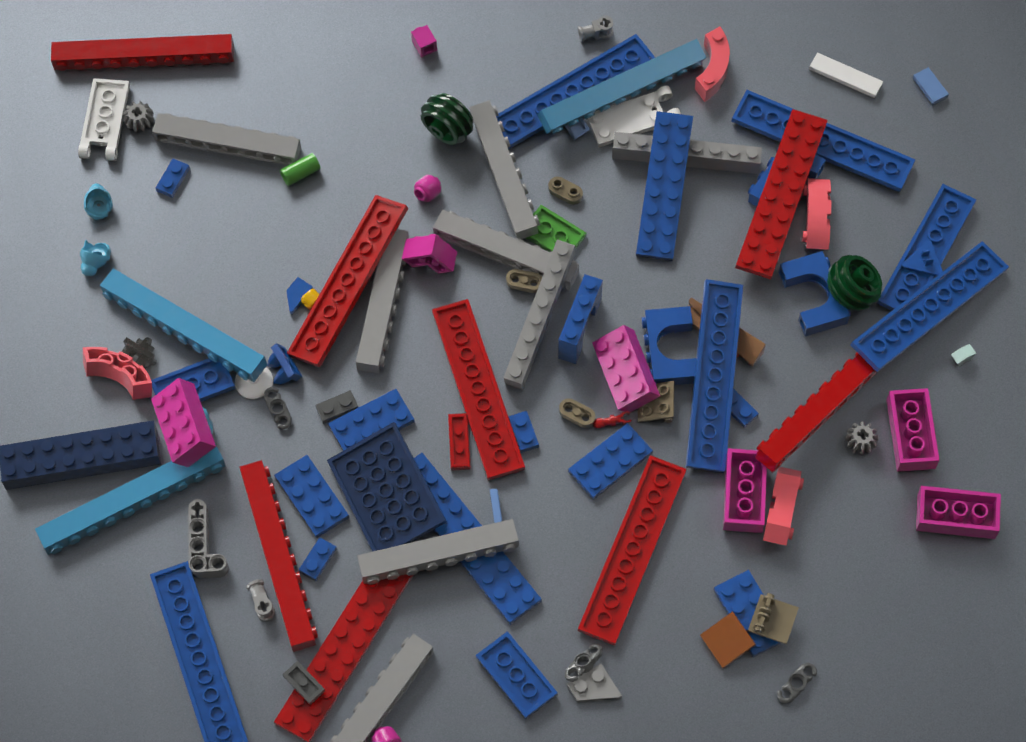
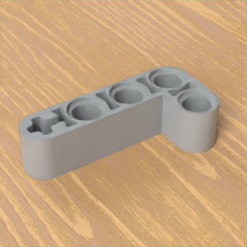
[188,499,229,579]

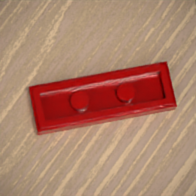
[448,413,470,471]

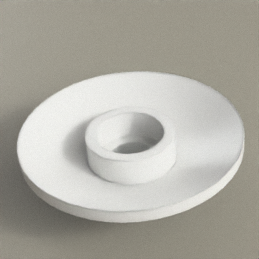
[235,368,273,400]

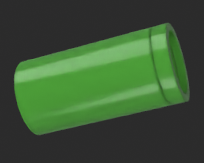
[280,153,321,186]

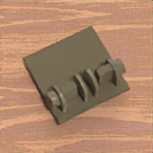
[638,381,674,423]
[748,593,799,644]

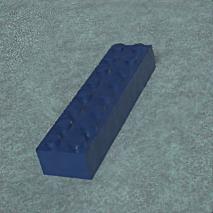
[0,420,161,490]

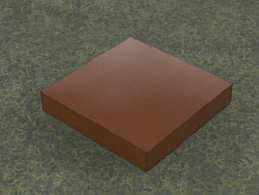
[700,612,756,668]

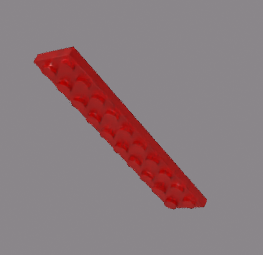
[735,109,828,279]
[287,195,409,368]
[432,299,525,481]
[578,455,687,646]
[274,574,413,742]

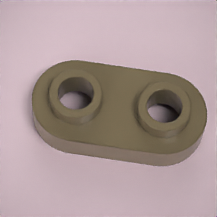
[548,177,583,205]
[506,269,542,293]
[559,398,595,428]

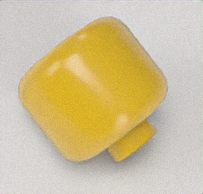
[301,289,319,310]

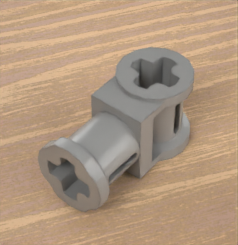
[577,16,613,42]
[246,579,275,621]

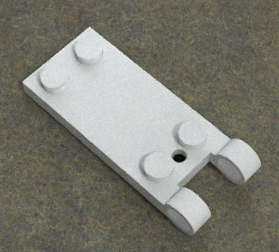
[78,78,130,161]
[587,86,681,147]

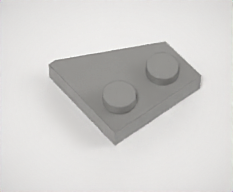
[567,664,622,703]

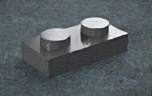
[315,390,358,424]
[282,661,325,705]

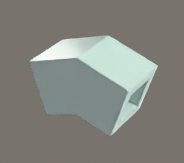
[951,344,977,366]

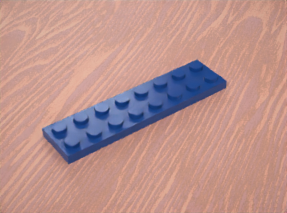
[636,111,693,261]
[877,184,976,311]

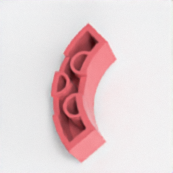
[695,26,730,102]
[802,178,831,250]
[83,347,152,400]
[763,467,804,546]

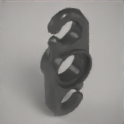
[264,387,292,430]
[565,644,603,682]
[777,663,817,704]

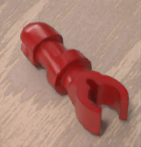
[594,411,632,428]

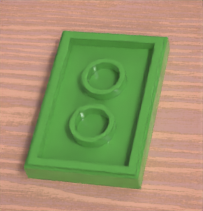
[526,205,587,252]

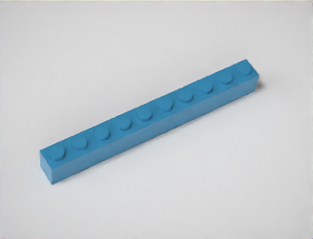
[537,39,707,134]
[100,268,267,382]
[35,444,226,555]

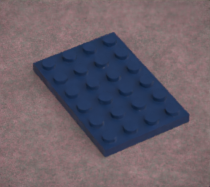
[327,422,447,552]

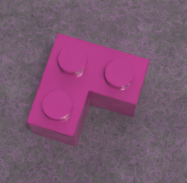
[402,234,457,274]

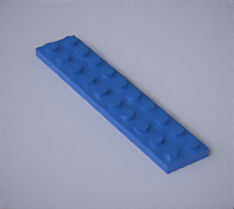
[496,34,655,150]
[731,90,915,192]
[850,241,1009,372]
[685,279,743,473]
[414,453,542,625]
[150,561,248,742]

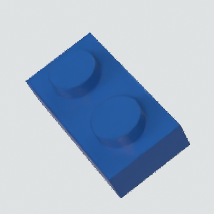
[156,159,190,198]
[731,388,759,428]
[508,411,539,453]
[299,537,337,581]

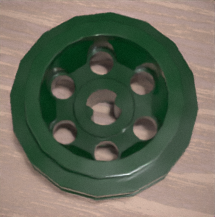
[420,93,473,145]
[827,255,882,311]

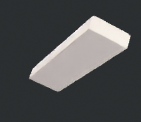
[809,53,883,98]

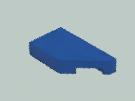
[286,277,313,315]

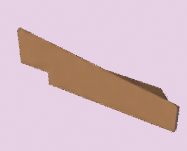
[688,298,766,367]

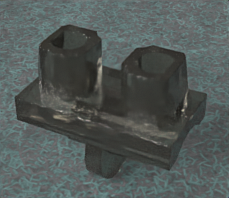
[121,337,157,369]

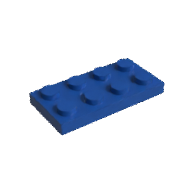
[151,358,236,402]
[328,389,415,451]
[568,423,653,499]
[274,455,349,538]
[713,570,781,658]
[476,631,558,719]

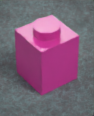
[411,25,437,58]

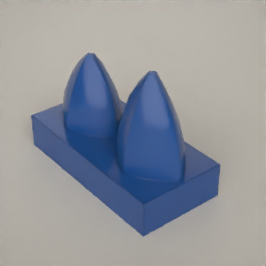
[267,343,303,384]

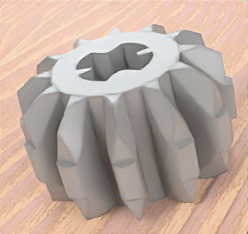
[123,100,154,133]
[845,421,879,455]

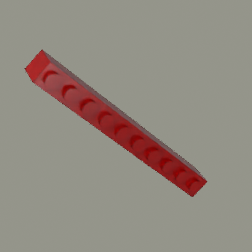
[51,34,234,71]
[755,352,879,473]
[239,460,318,652]

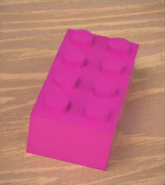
[592,325,660,412]
[151,378,216,467]
[886,388,939,472]
[723,448,767,533]
[916,486,1001,539]

